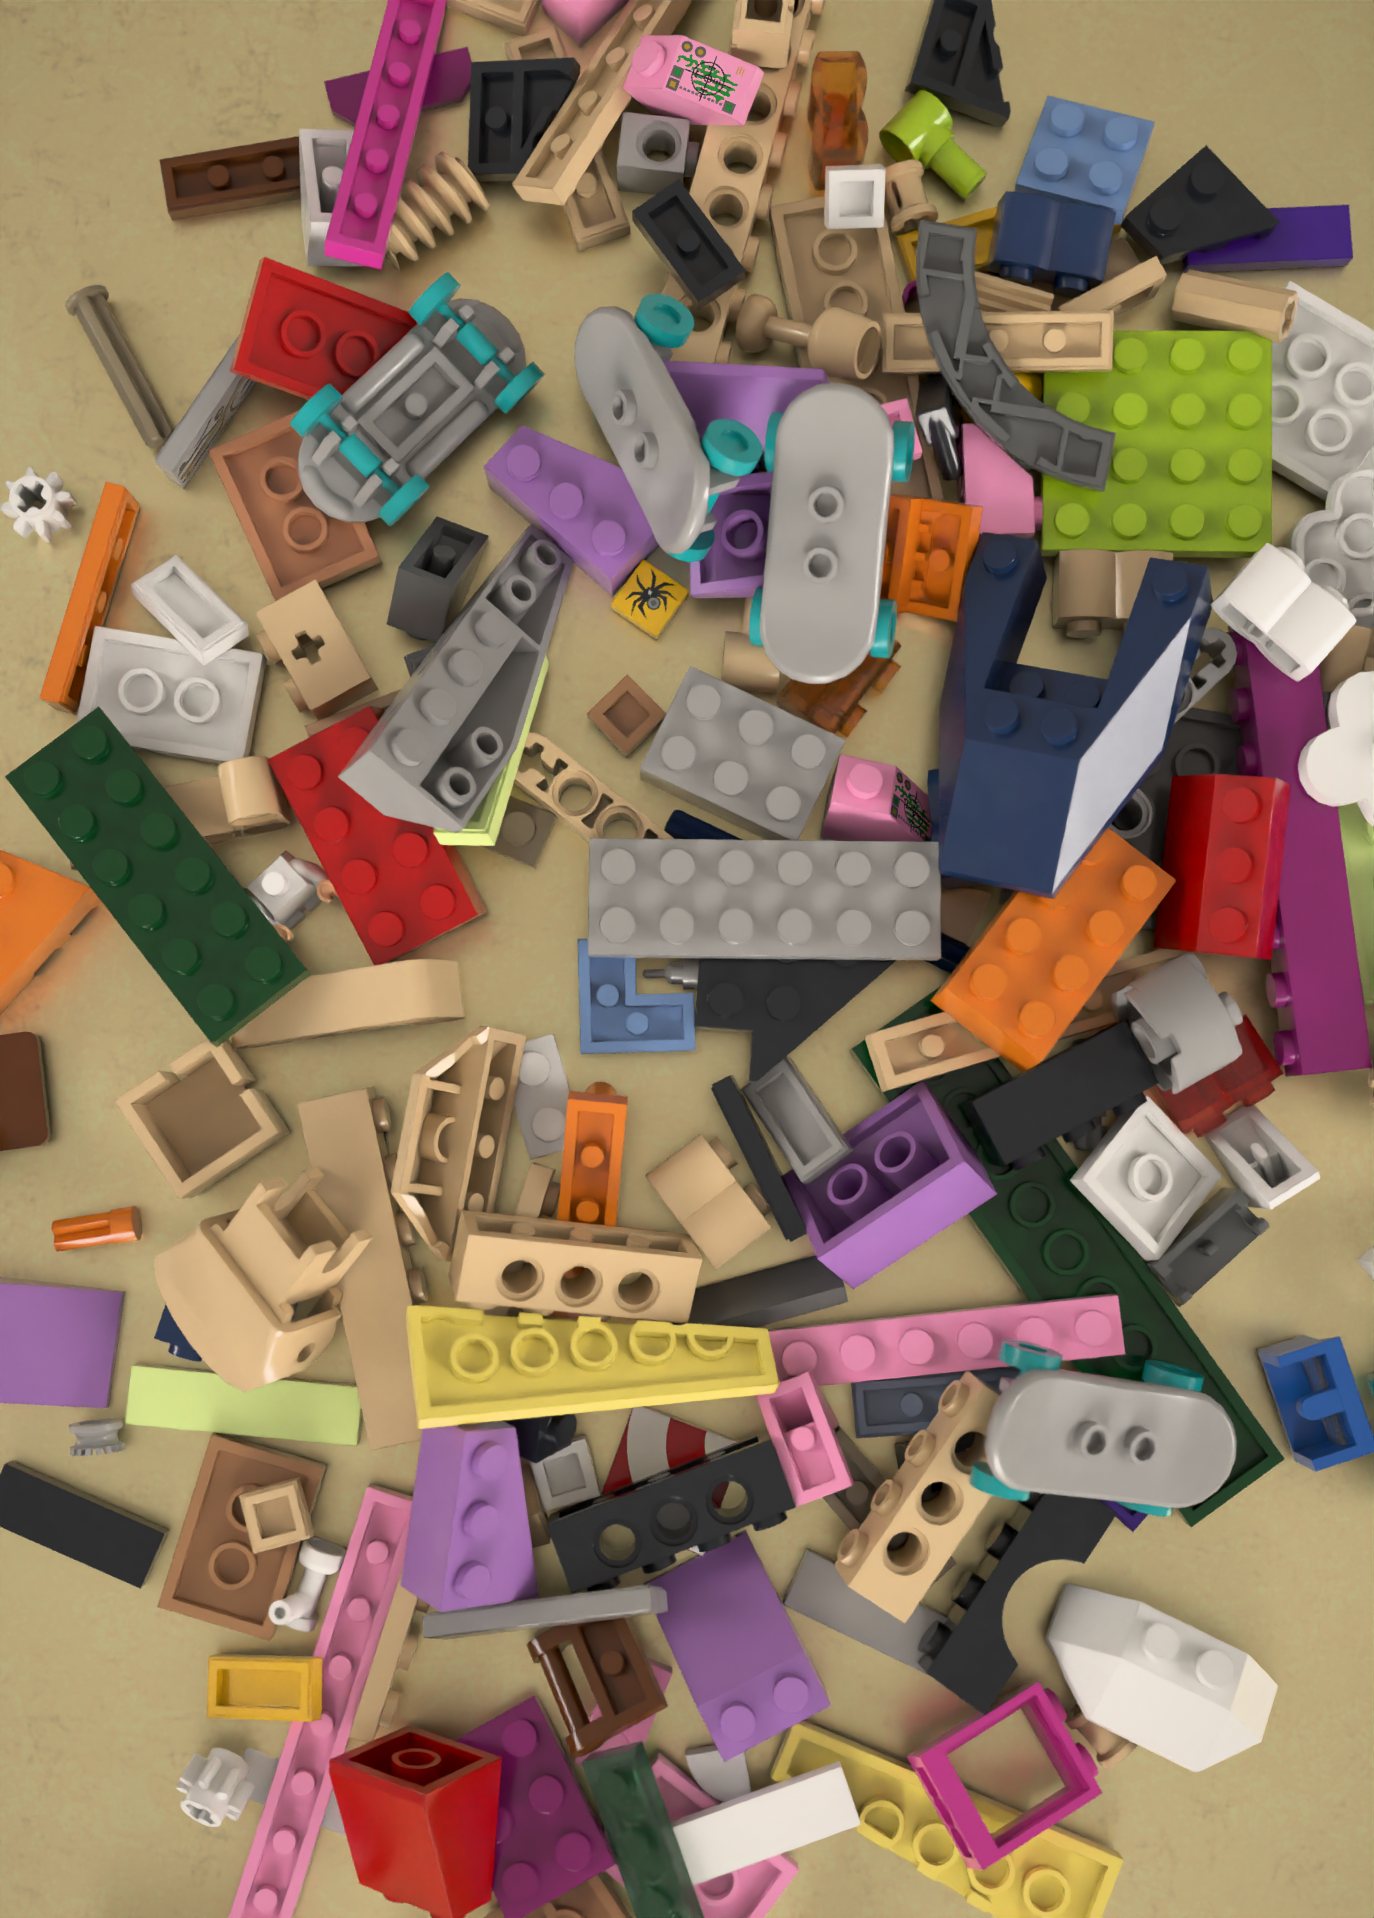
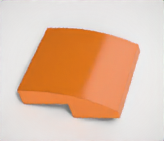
[880,493,983,622]

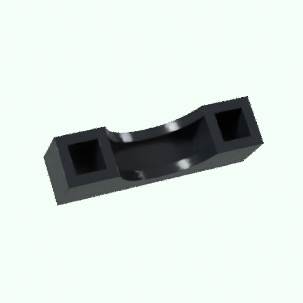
[918,1492,1117,1715]

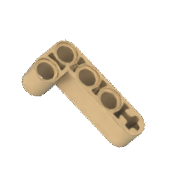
[514,732,674,843]
[70,756,291,870]
[231,959,465,1049]

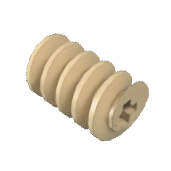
[385,151,490,271]

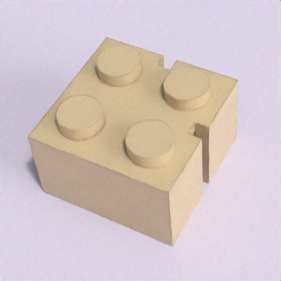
[114,1038,291,1199]

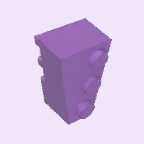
[484,425,659,597]
[401,1421,539,1612]

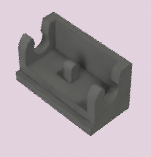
[1143,1187,1270,1307]

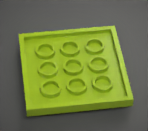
[1040,330,1272,558]

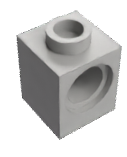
[617,112,699,195]

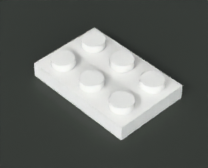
[76,626,267,764]

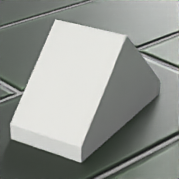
[1203,1101,1320,1209]

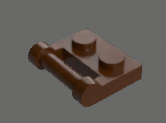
[526,1617,668,1758]

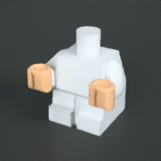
[244,850,338,942]

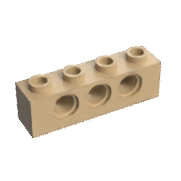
[448,1210,702,1324]
[834,1370,1001,1623]

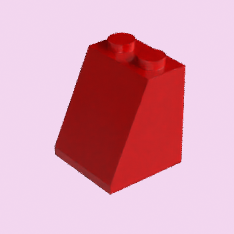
[329,1725,502,1918]

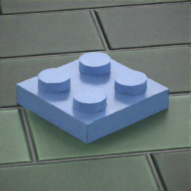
[1015,96,1155,225]

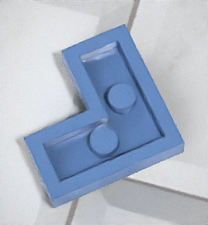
[578,939,696,1054]

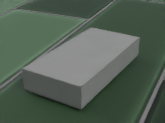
[740,1056,854,1184]

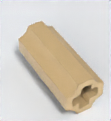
[1171,269,1298,343]

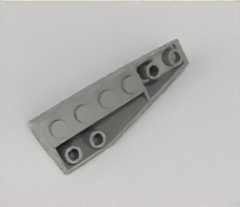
[338,524,574,833]

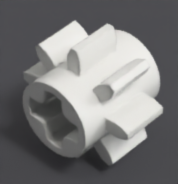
[0,467,77,543]
[176,1748,255,1827]

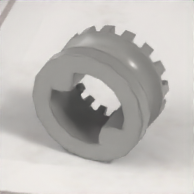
[69,1418,125,1456]

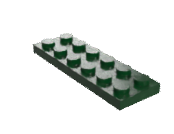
[5,706,311,1047]

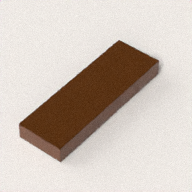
[159,136,301,220]

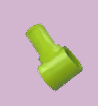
[879,90,988,201]

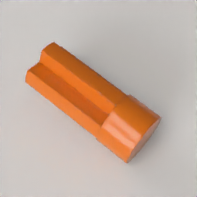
[51,1206,142,1252]

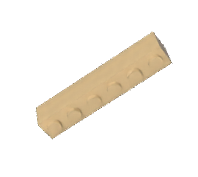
[297,1086,428,1451]

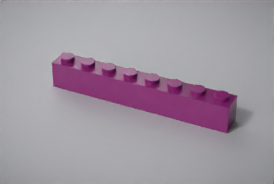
[1225,626,1372,1077]

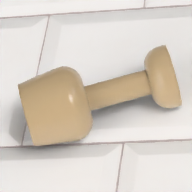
[736,294,882,379]

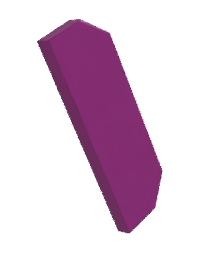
[324,46,472,127]

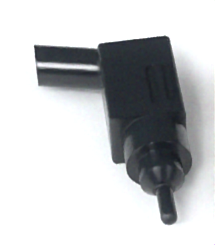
[915,374,963,481]

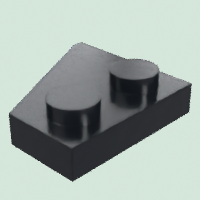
[468,57,580,182]

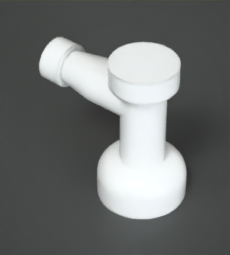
[269,1537,346,1632]

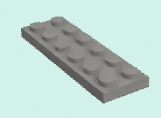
[588,838,941,961]

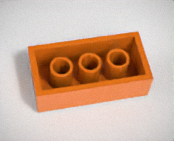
[930,828,1177,1073]

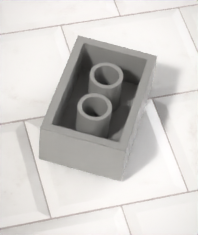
[640,666,846,840]

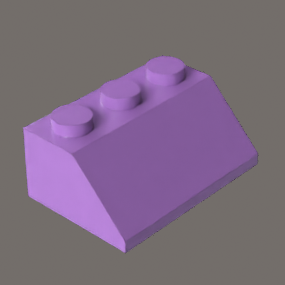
[662,360,830,474]
[783,1080,997,1289]

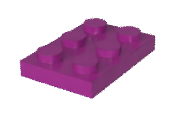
[455,1695,618,1918]

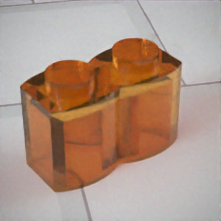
[807,51,868,190]

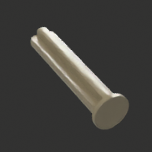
[65,285,175,449]

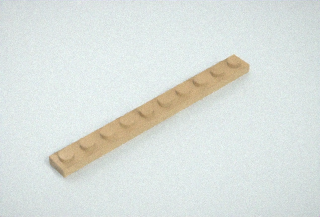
[349,1162,560,1743]

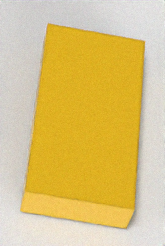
[207,1654,323,1722]

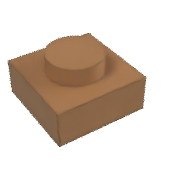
[587,674,666,757]

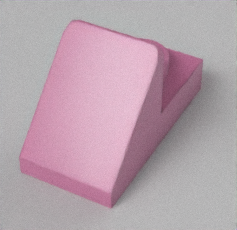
[755,1371,855,1507]

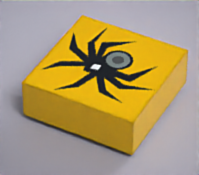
[611,559,689,640]

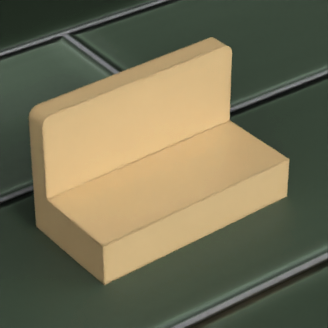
[1031,238,1167,318]

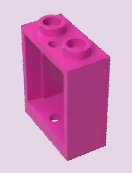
[907,1682,1103,1871]

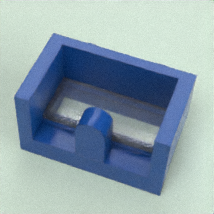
[1257,1335,1374,1472]

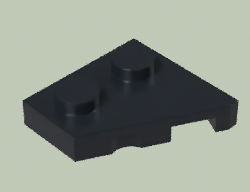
[904,0,1011,128]
[1121,145,1279,265]

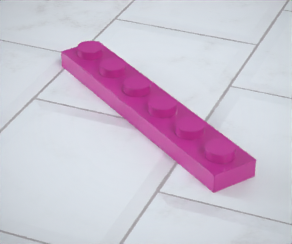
[324,0,447,270]

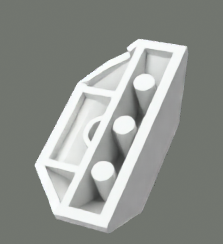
[1045,1583,1278,1772]

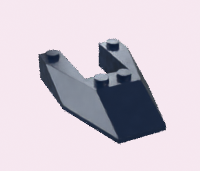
[939,532,1213,899]

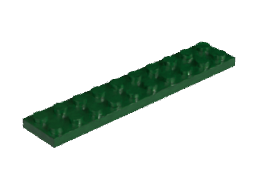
[850,984,1285,1527]

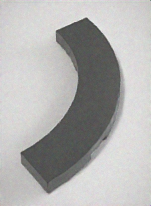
[916,220,1116,493]

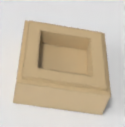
[239,1477,314,1554]

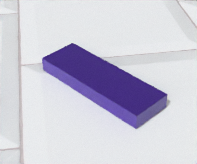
[1182,205,1353,273]

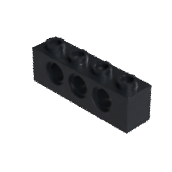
[547,1431,796,1594]

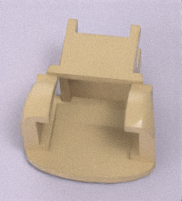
[154,1167,373,1392]

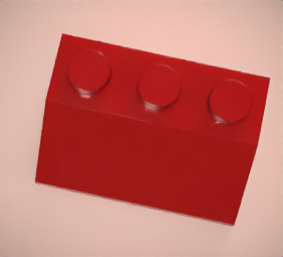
[1153,774,1291,960]

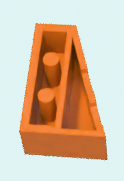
[0,850,102,1015]

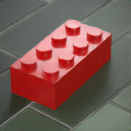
[267,705,489,965]

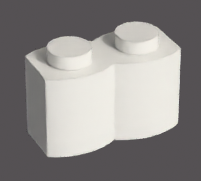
[1210,543,1356,682]

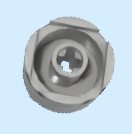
[1111,952,1243,1094]

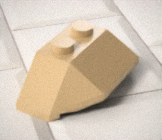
[391,1026,526,1262]

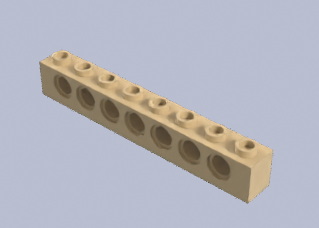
[662,0,825,364]

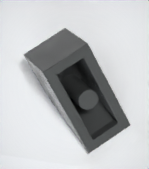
[387,516,489,643]

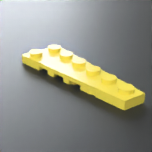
[406,1305,779,1429]
[771,1720,1123,1918]

